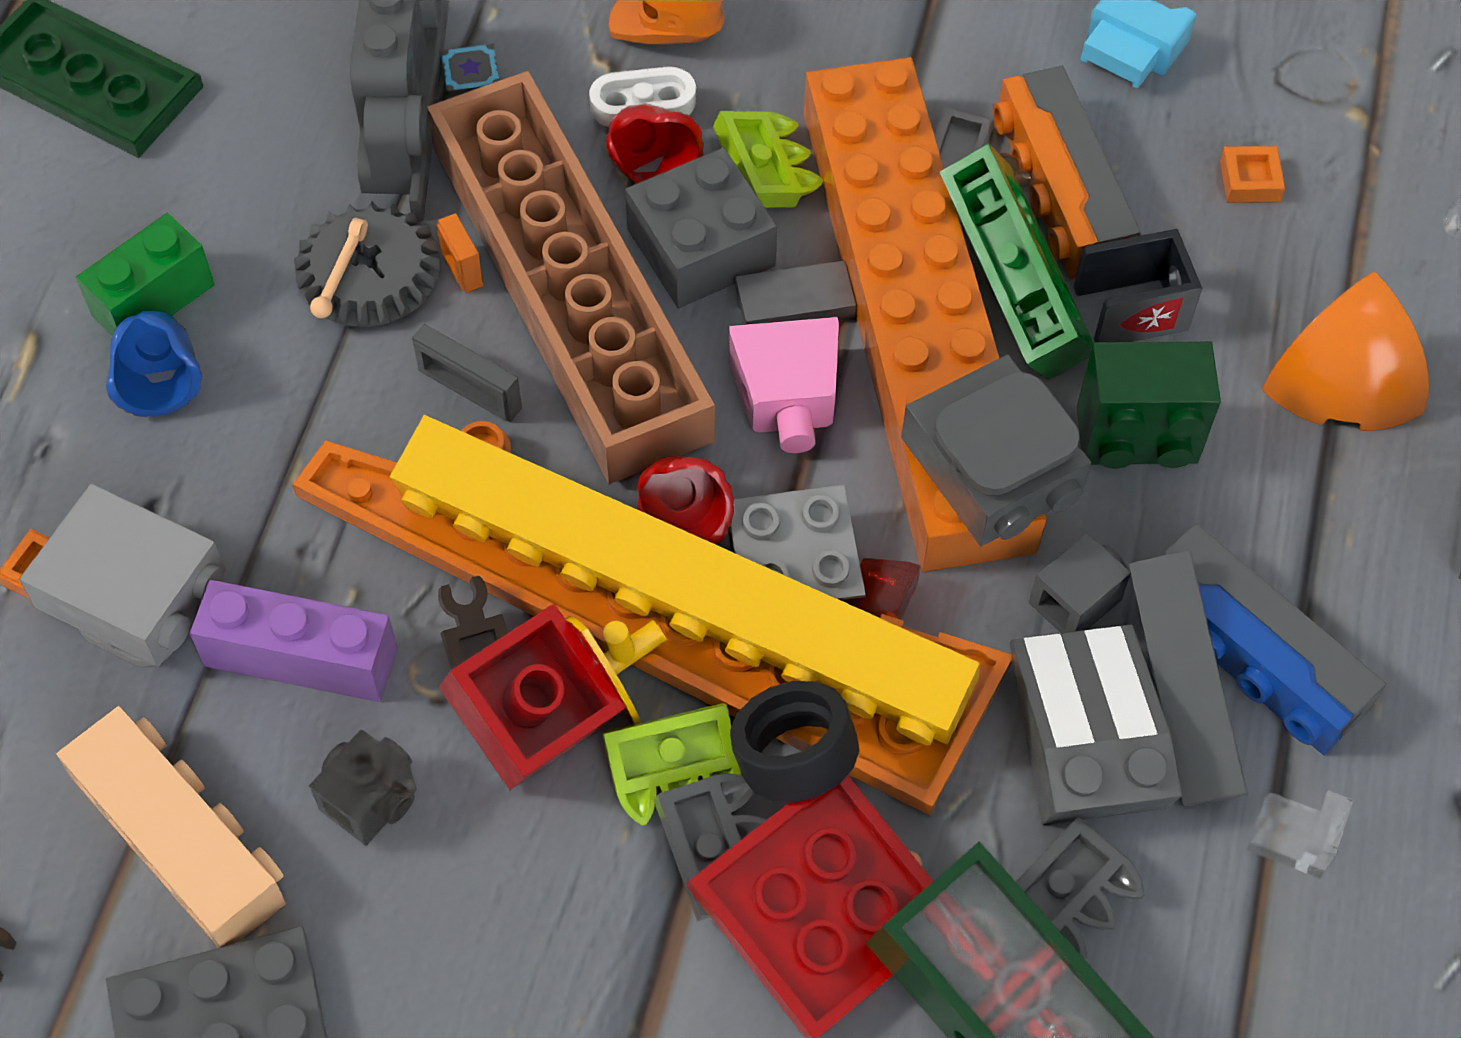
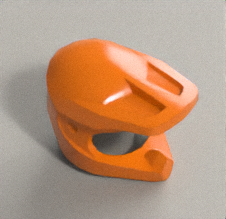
[608,0,724,44]

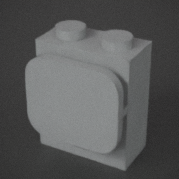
[19,484,226,668]

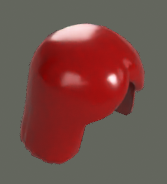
[606,103,704,184]
[637,456,734,545]

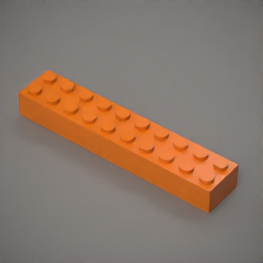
[803,57,1046,572]

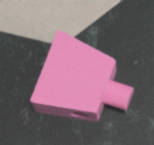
[729,317,839,453]

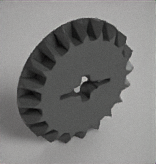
[294,201,441,327]

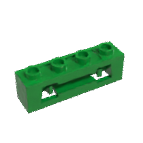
[940,144,1093,380]

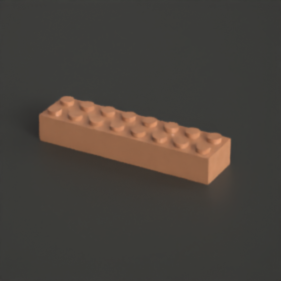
[427,71,715,484]

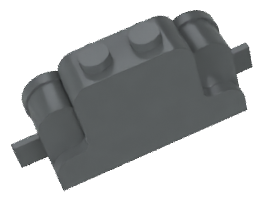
[350,0,449,221]

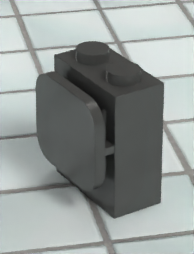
[901,354,1091,547]

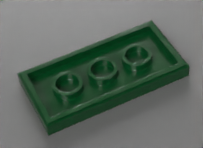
[0,0,204,158]

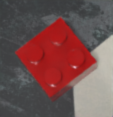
[439,603,626,790]

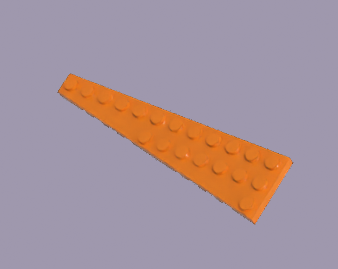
[292,440,1013,816]

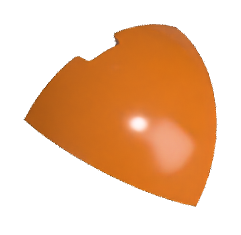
[1261,271,1429,431]

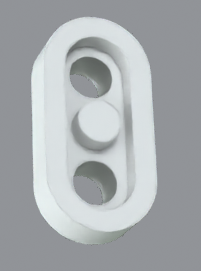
[589,67,696,127]

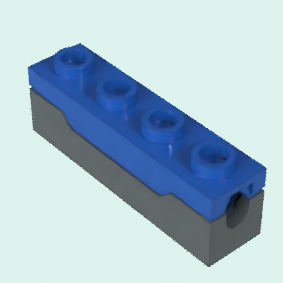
[1160,523,1387,756]

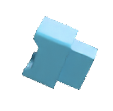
[1080,0,1196,89]

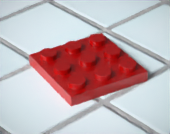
[686,775,933,1038]

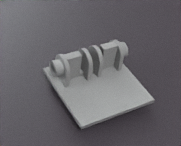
[728,485,866,600]

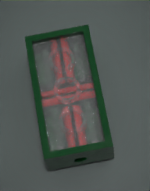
[866,841,1154,1038]

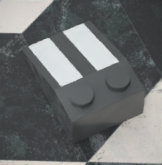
[1010,624,1182,825]

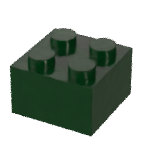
[1076,341,1221,469]

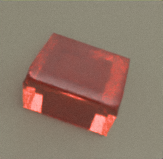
[842,558,921,619]

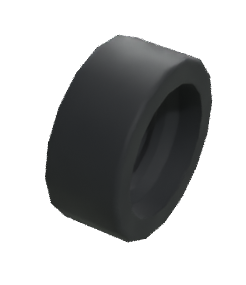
[730,681,860,803]

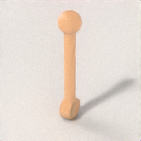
[310,218,368,318]

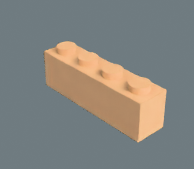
[56,706,286,948]

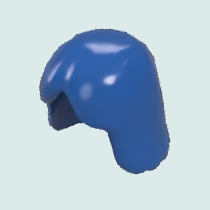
[106,311,202,417]

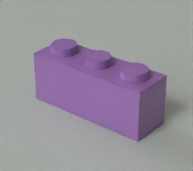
[190,580,398,702]

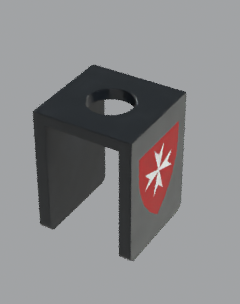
[1074,228,1203,342]

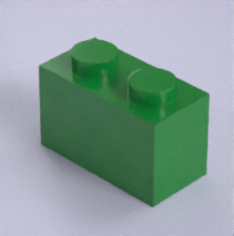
[75,212,215,336]

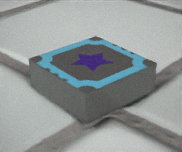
[441,44,499,99]

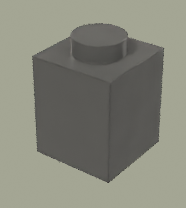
[1029,533,1131,633]

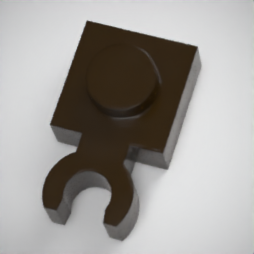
[438,576,508,670]

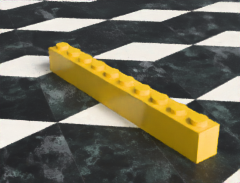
[390,415,980,745]

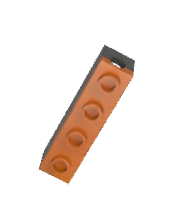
[993,65,1141,280]

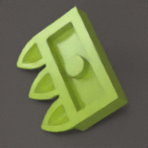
[713,111,824,208]
[602,703,741,826]

